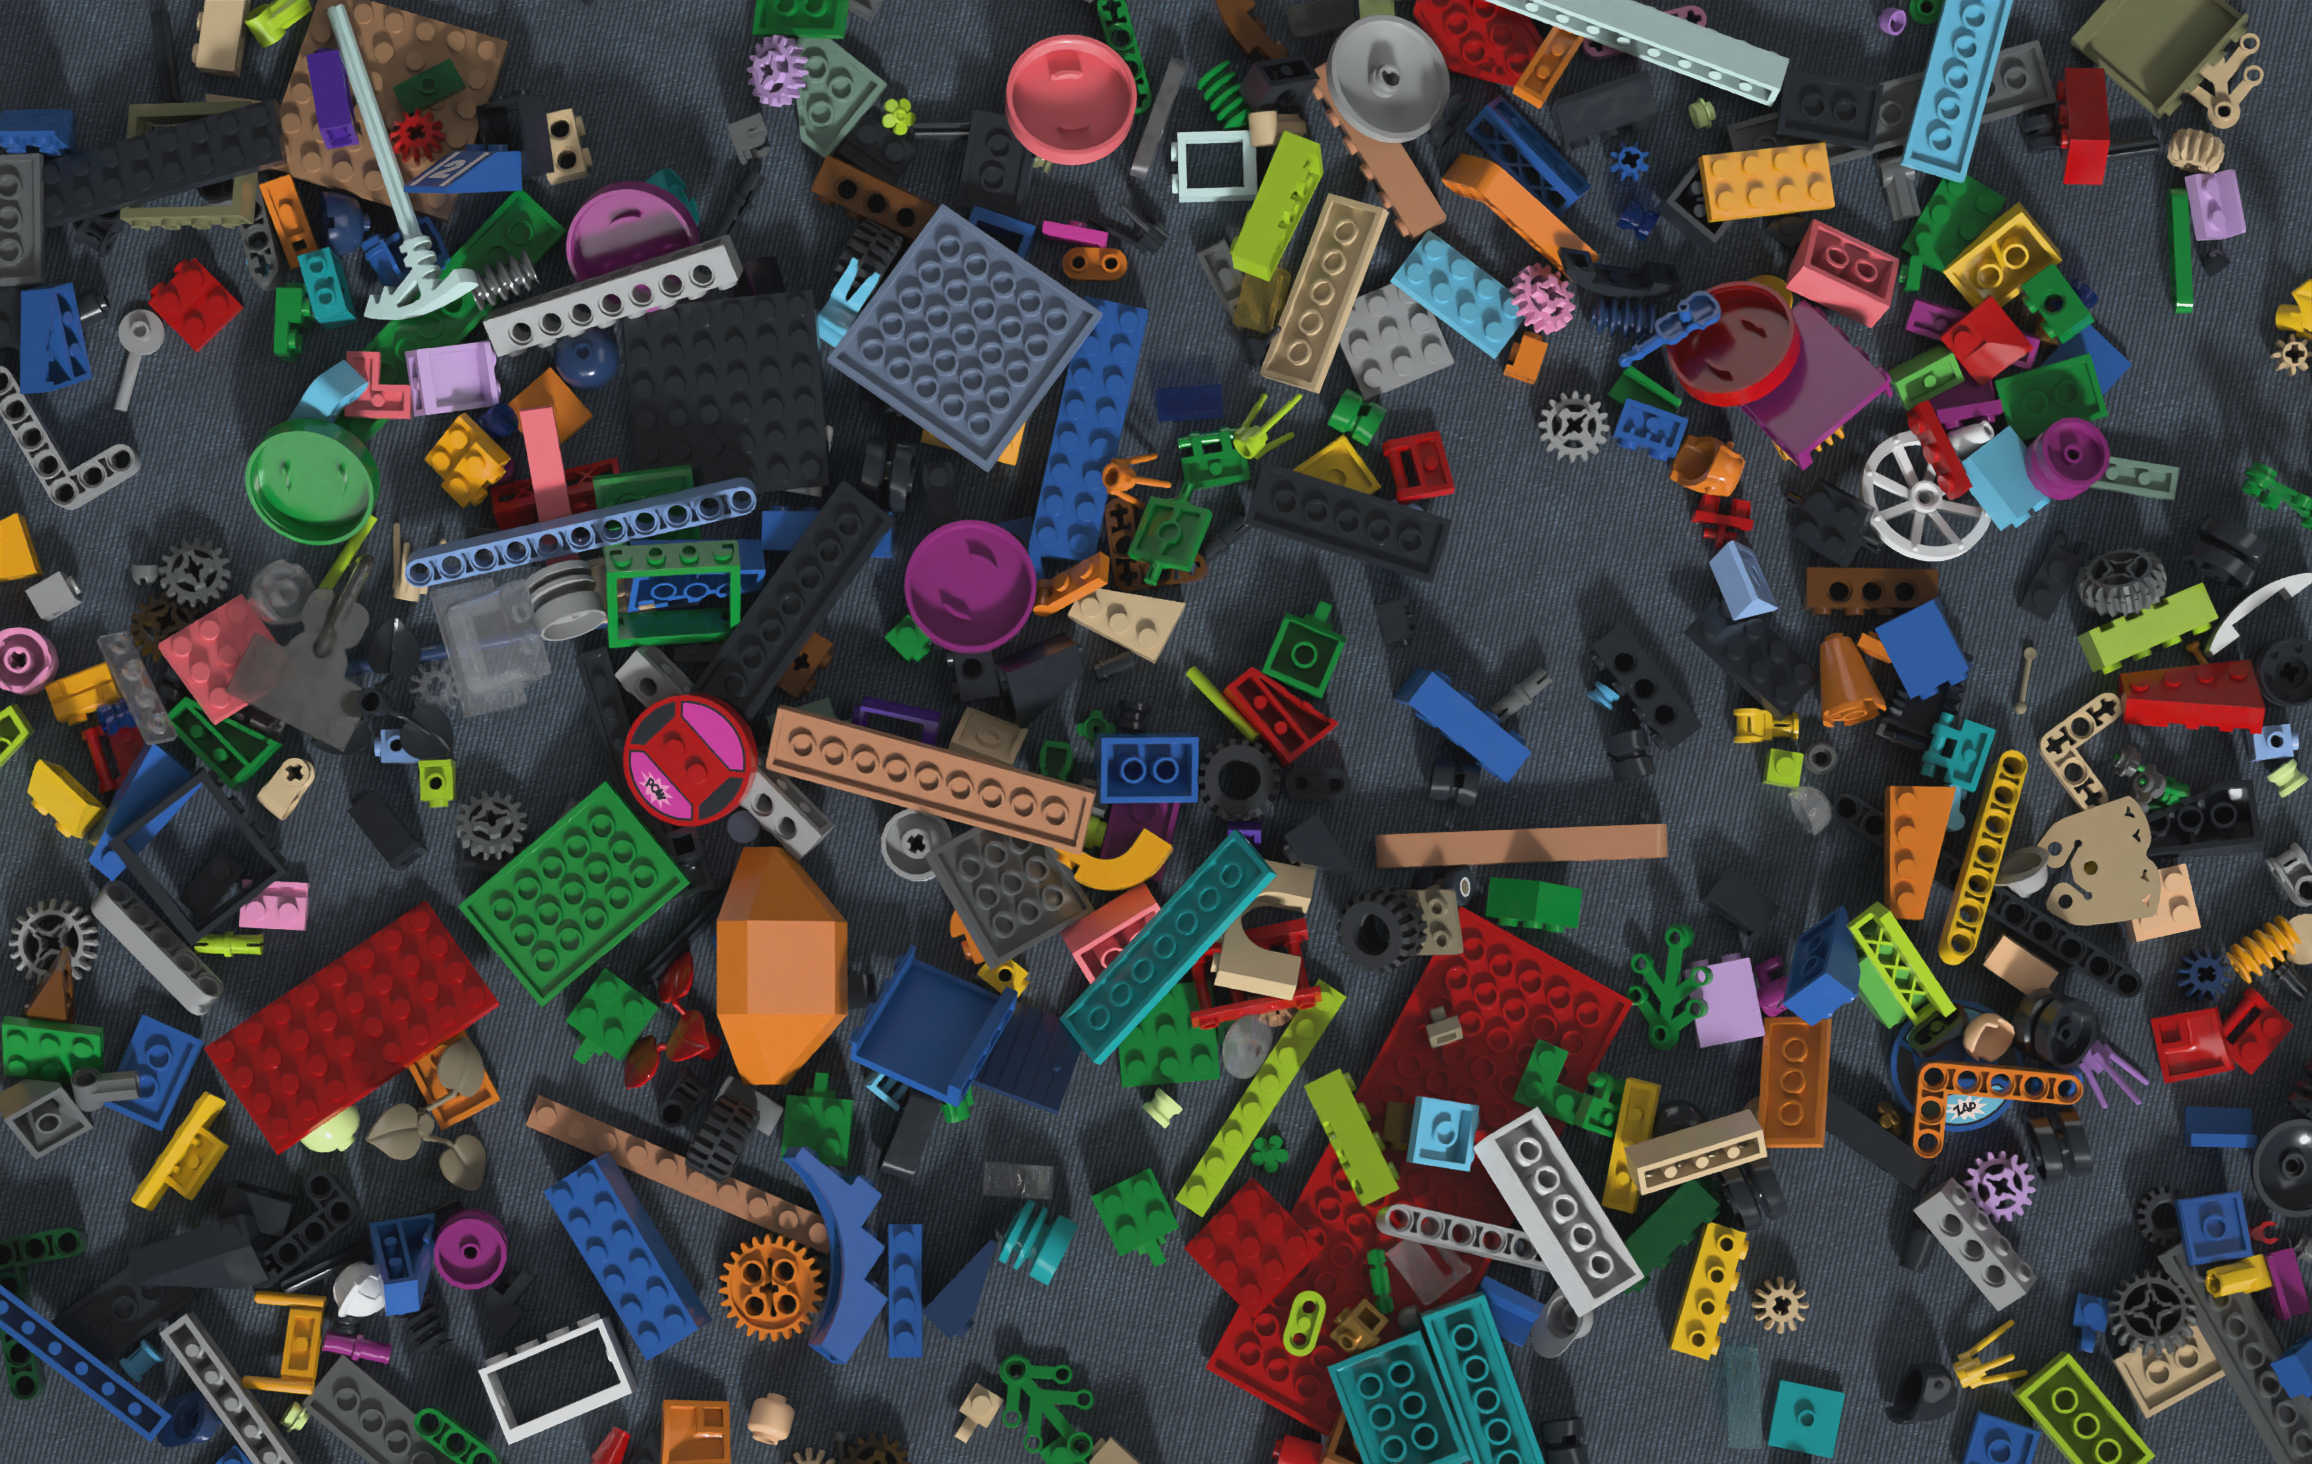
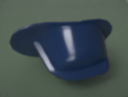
[156,1391,223,1448]

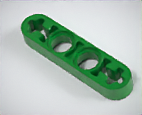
[1097,0,1152,116]
[2166,188,2193,314]

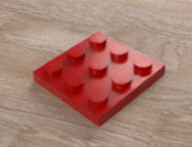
[1184,1177,1323,1319]

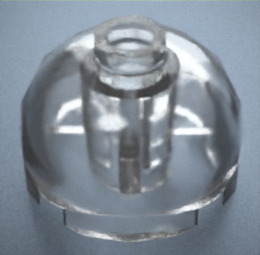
[248,560,315,627]

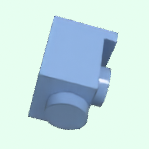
[2245,724,2299,762]

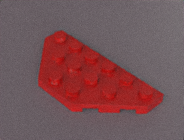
[1412,0,1564,87]

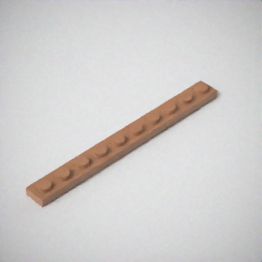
[526,1095,830,1255]

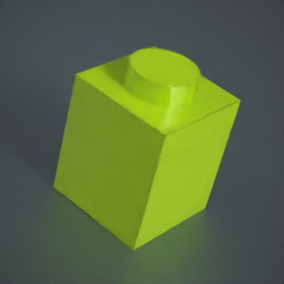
[1762,748,1804,789]

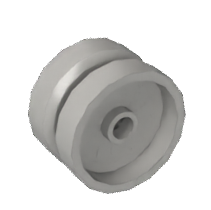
[881,808,954,881]

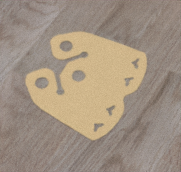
[2037,796,2161,926]

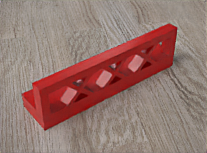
[490,457,621,530]

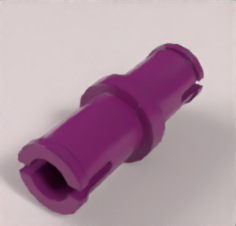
[322,1330,392,1364]

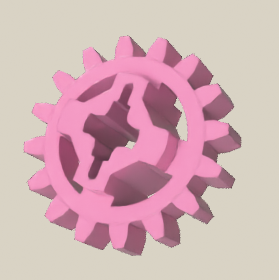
[1509,263,1576,334]

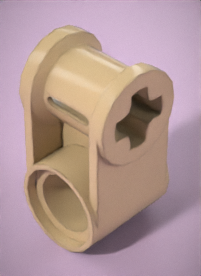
[256,758,316,821]

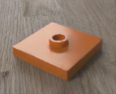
[501,367,594,446]

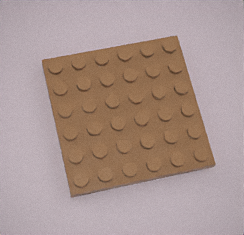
[266,0,509,224]

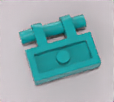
[1920,712,1996,793]

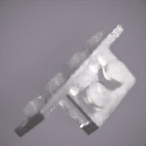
[97,631,177,745]

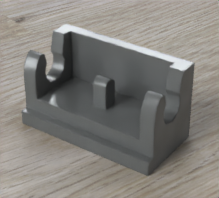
[727,113,771,167]

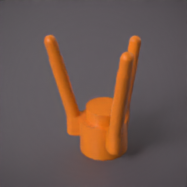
[1102,453,1171,509]

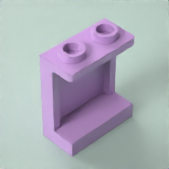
[405,340,501,417]
[1682,953,1765,1048]

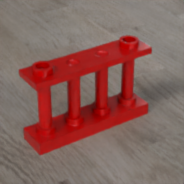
[1190,918,1322,1030]

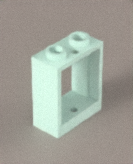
[1171,130,1257,203]

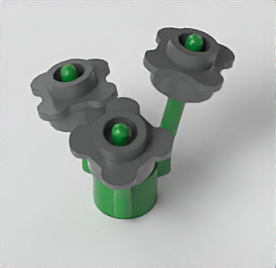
[2112,744,2190,818]

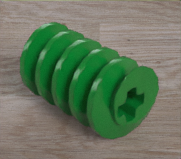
[1197,60,1253,131]

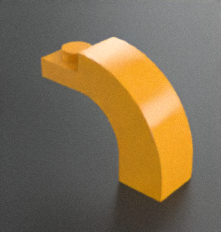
[1053,828,1173,891]

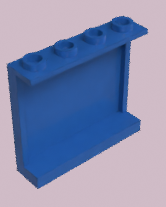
[848,944,1018,1108]

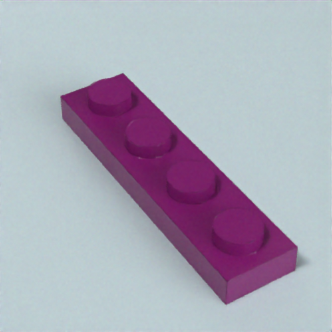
[1905,297,2041,370]

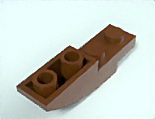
[1213,0,1290,60]

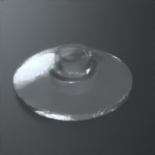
[1222,1014,1273,1079]

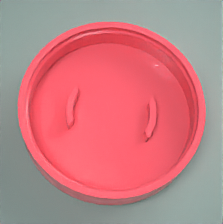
[1005,35,1137,165]

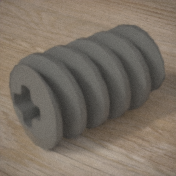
[471,249,541,311]

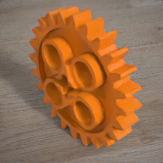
[718,1233,826,1342]

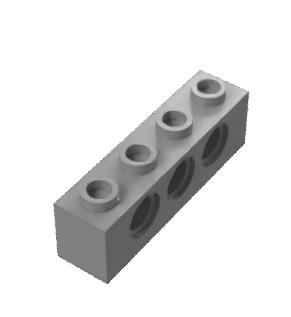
[1913,1177,2037,1312]

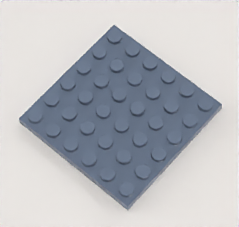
[827,204,1103,472]

